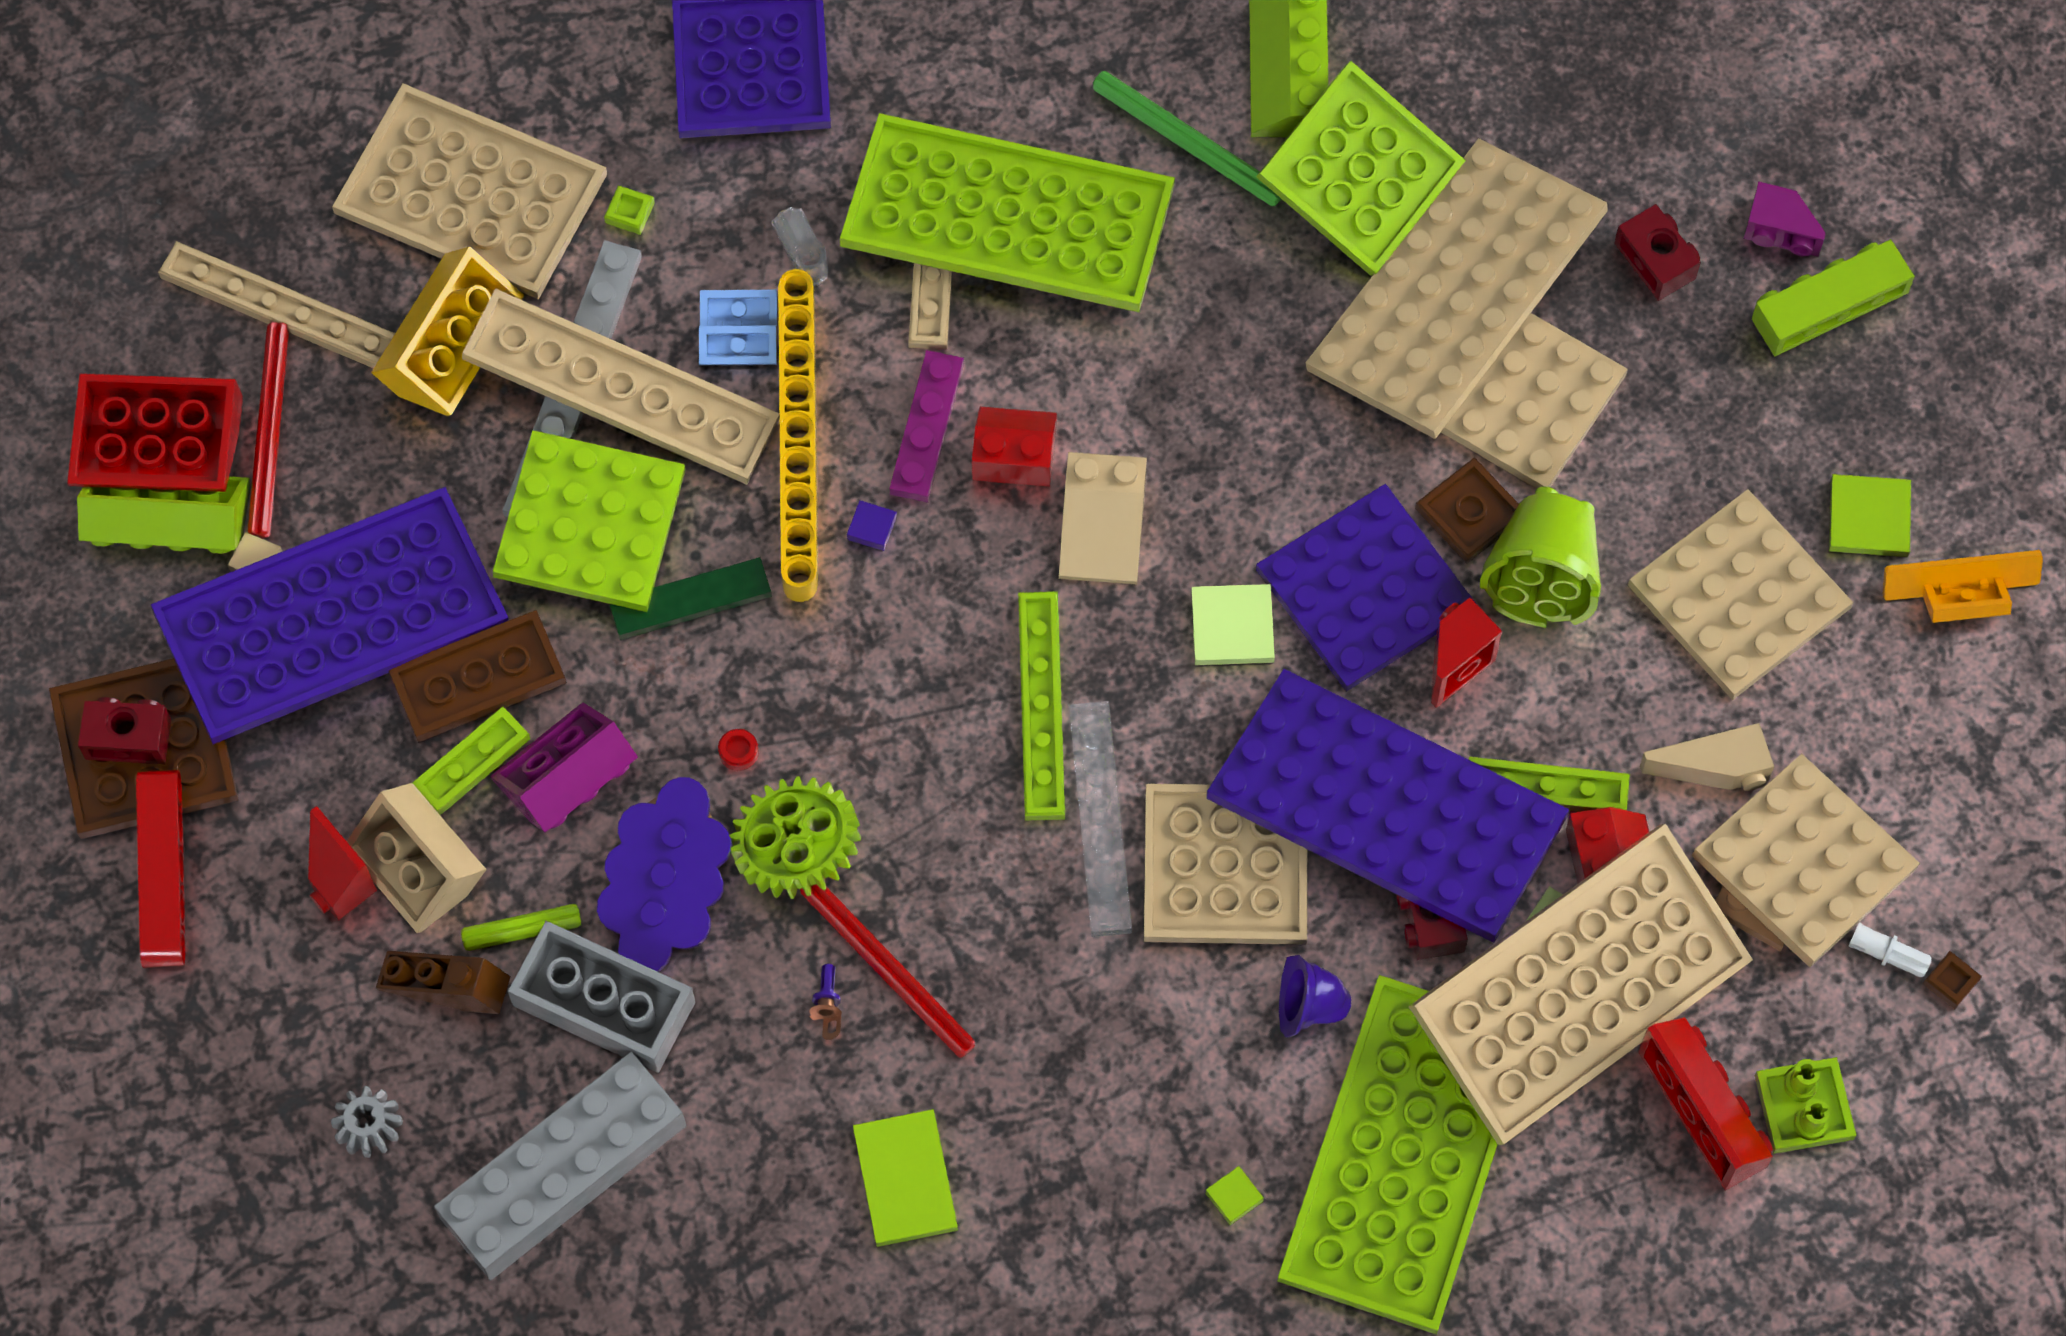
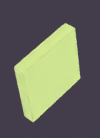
[1191,584,1275,665]

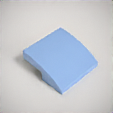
[699,289,778,366]

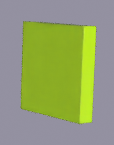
[1829,474,1911,557]

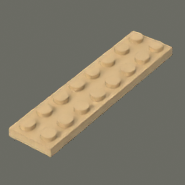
[462,288,780,485]

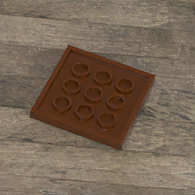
[49,658,239,839]

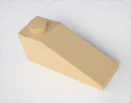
[1640,723,1774,791]

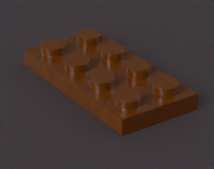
[389,610,567,743]

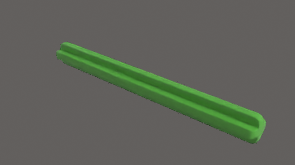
[1093,71,1281,206]

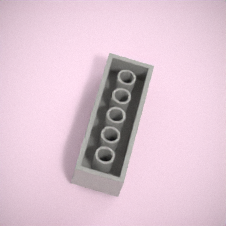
[434,1051,686,1281]

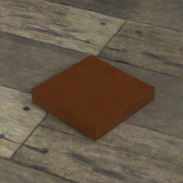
[1415,457,1519,564]

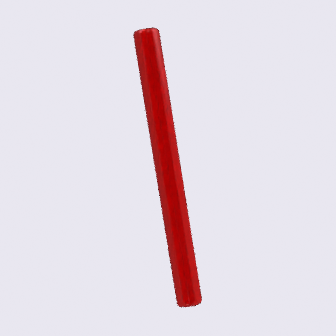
[247,322,289,539]
[800,884,975,1058]

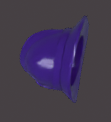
[1279,955,1352,1038]

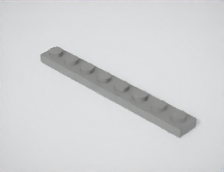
[503,240,642,517]

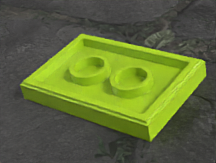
[853,1109,958,1247]

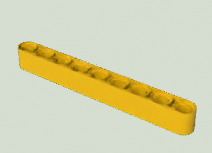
[778,269,818,602]

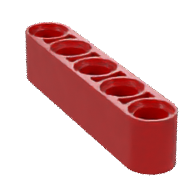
[136,770,186,968]

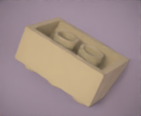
[347,783,487,933]

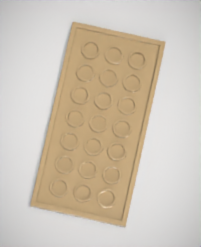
[1306,138,1608,439]
[1408,824,1753,1145]

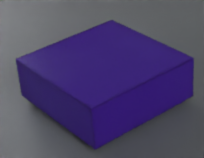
[847,500,897,551]

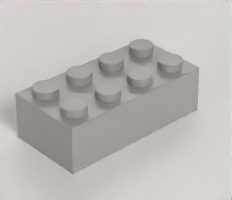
[508,921,696,1073]

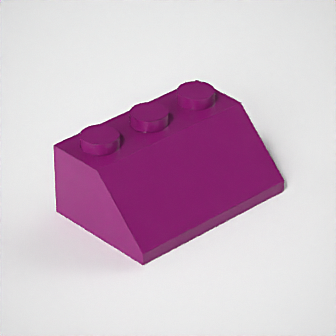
[490,702,638,832]

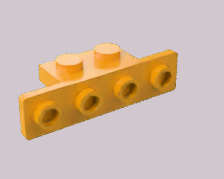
[1882,550,2043,623]

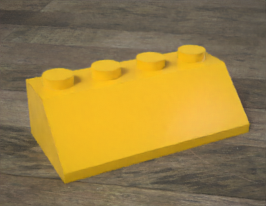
[371,246,524,416]

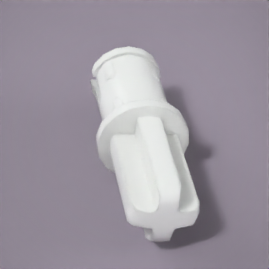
[1849,923,1931,977]

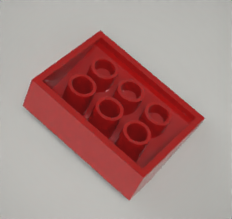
[67,374,243,492]

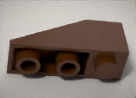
[376,951,511,1014]

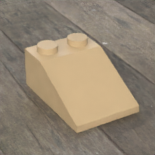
[1059,452,1147,585]

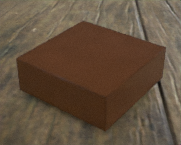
[1923,951,1982,1010]

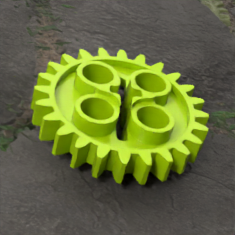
[729,776,861,899]

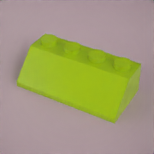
[1249,0,1329,137]
[77,476,250,554]

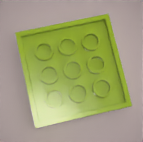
[1256,61,1466,276]
[493,430,685,612]

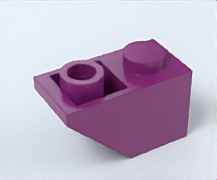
[1743,182,1826,257]

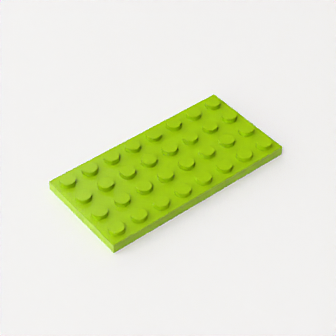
[840,113,1175,312]
[1277,975,1498,1335]

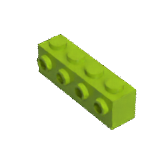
[1751,239,1915,357]

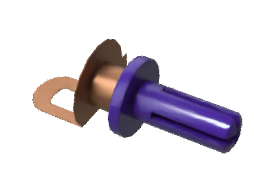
[809,964,842,1040]

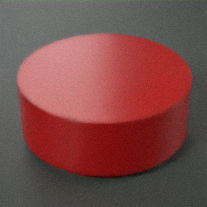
[718,729,759,771]

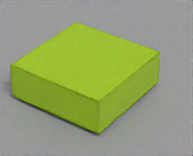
[604,185,655,235]
[1205,1166,1264,1226]

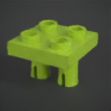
[1754,1057,1857,1154]

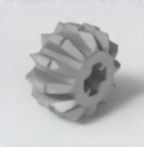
[331,1086,403,1158]

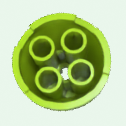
[1480,487,1601,628]

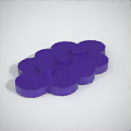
[597,777,732,972]

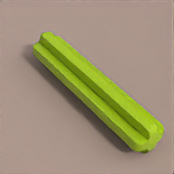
[461,904,581,951]

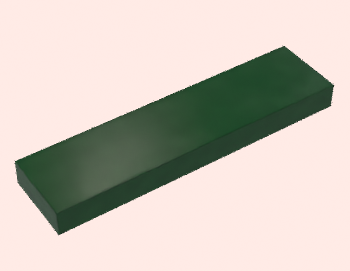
[609,557,772,640]

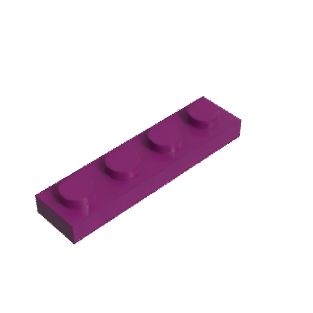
[889,350,964,503]

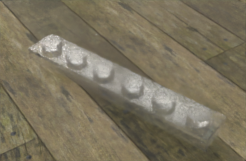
[1069,701,1132,937]

